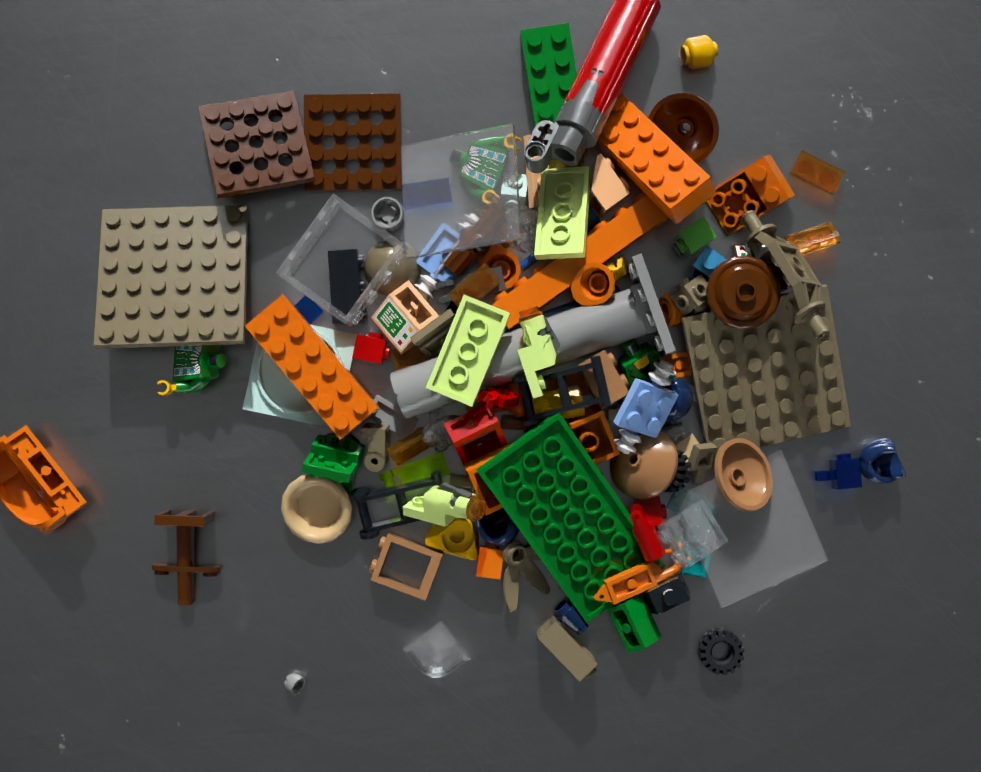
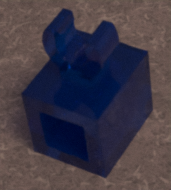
[814,453,862,490]

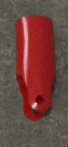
[630,504,665,562]

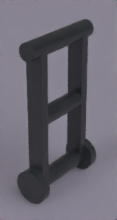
[512,356,612,428]
[349,471,443,540]

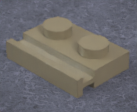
[410,309,455,359]

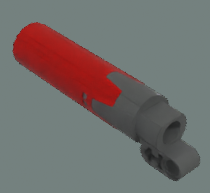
[524,0,661,173]

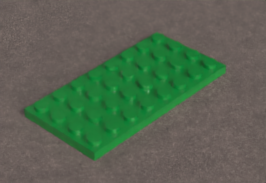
[476,413,665,623]

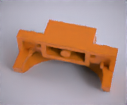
[0,425,87,536]

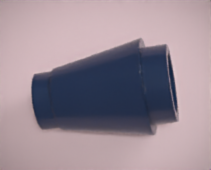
[553,599,589,635]

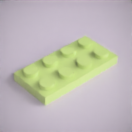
[534,166,591,260]
[426,295,511,407]

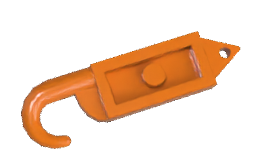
[593,548,683,605]

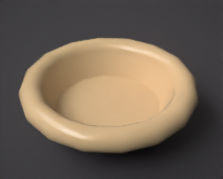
[281,474,352,544]

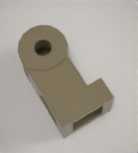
[361,423,390,472]

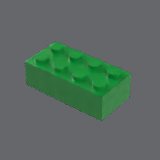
[520,23,577,128]

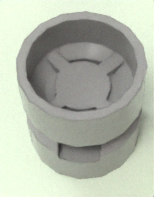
[371,197,405,233]

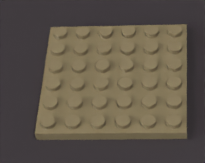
[94,205,249,349]
[681,284,851,457]

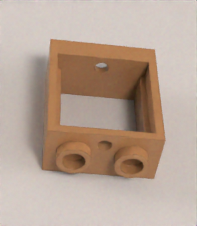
[368,532,443,601]

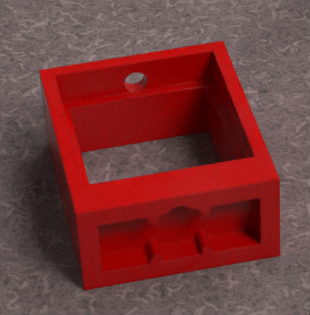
[444,404,507,464]

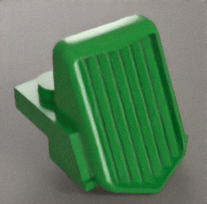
[302,432,365,494]

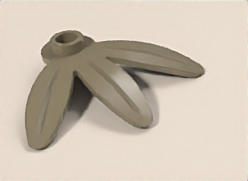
[503,541,550,613]

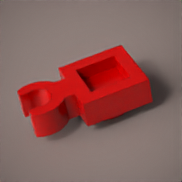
[476,385,520,409]

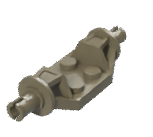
[741,210,830,339]

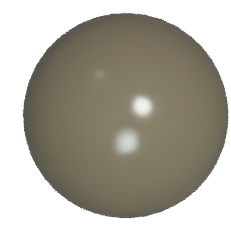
[364,239,422,296]

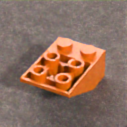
[706,155,795,236]

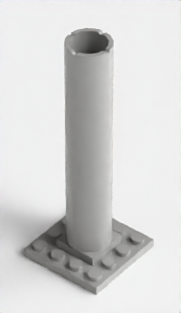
[390,253,676,418]

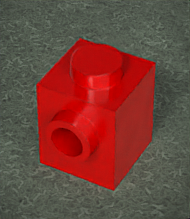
[352,332,391,365]
[633,495,667,530]

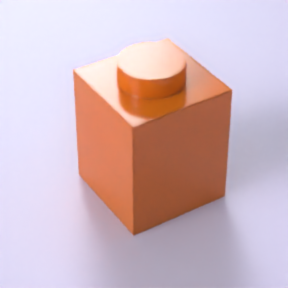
[476,542,504,580]

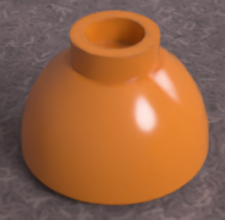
[659,294,689,328]

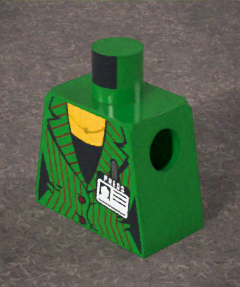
[618,339,676,391]

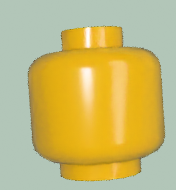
[680,35,718,70]

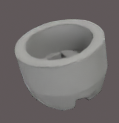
[284,673,306,695]

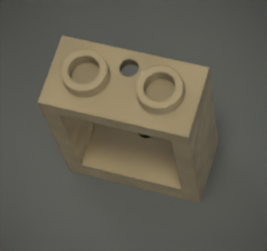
[536,614,598,682]

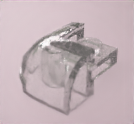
[403,620,471,678]

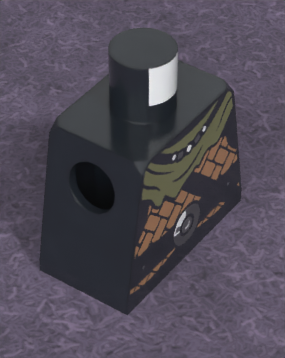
[642,572,691,615]

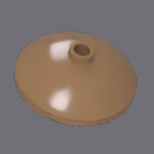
[610,430,678,500]
[714,438,773,512]

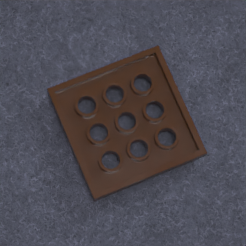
[198,91,315,199]
[304,93,402,192]

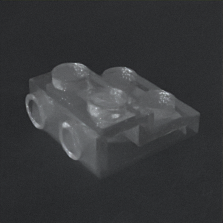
[657,499,728,568]

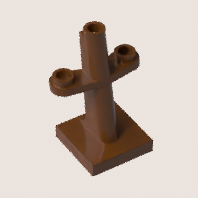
[152,510,220,605]

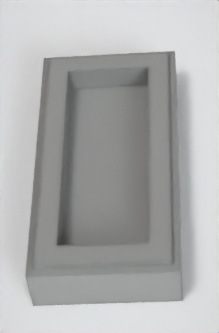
[369,395,419,440]

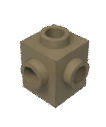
[670,273,708,316]

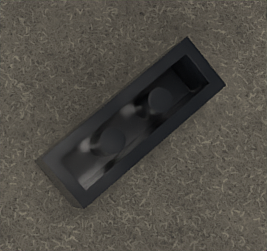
[328,249,368,326]

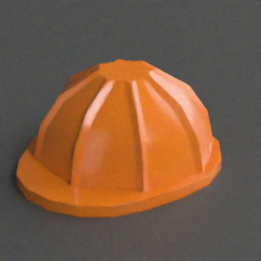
[478,245,521,289]
[571,262,615,306]

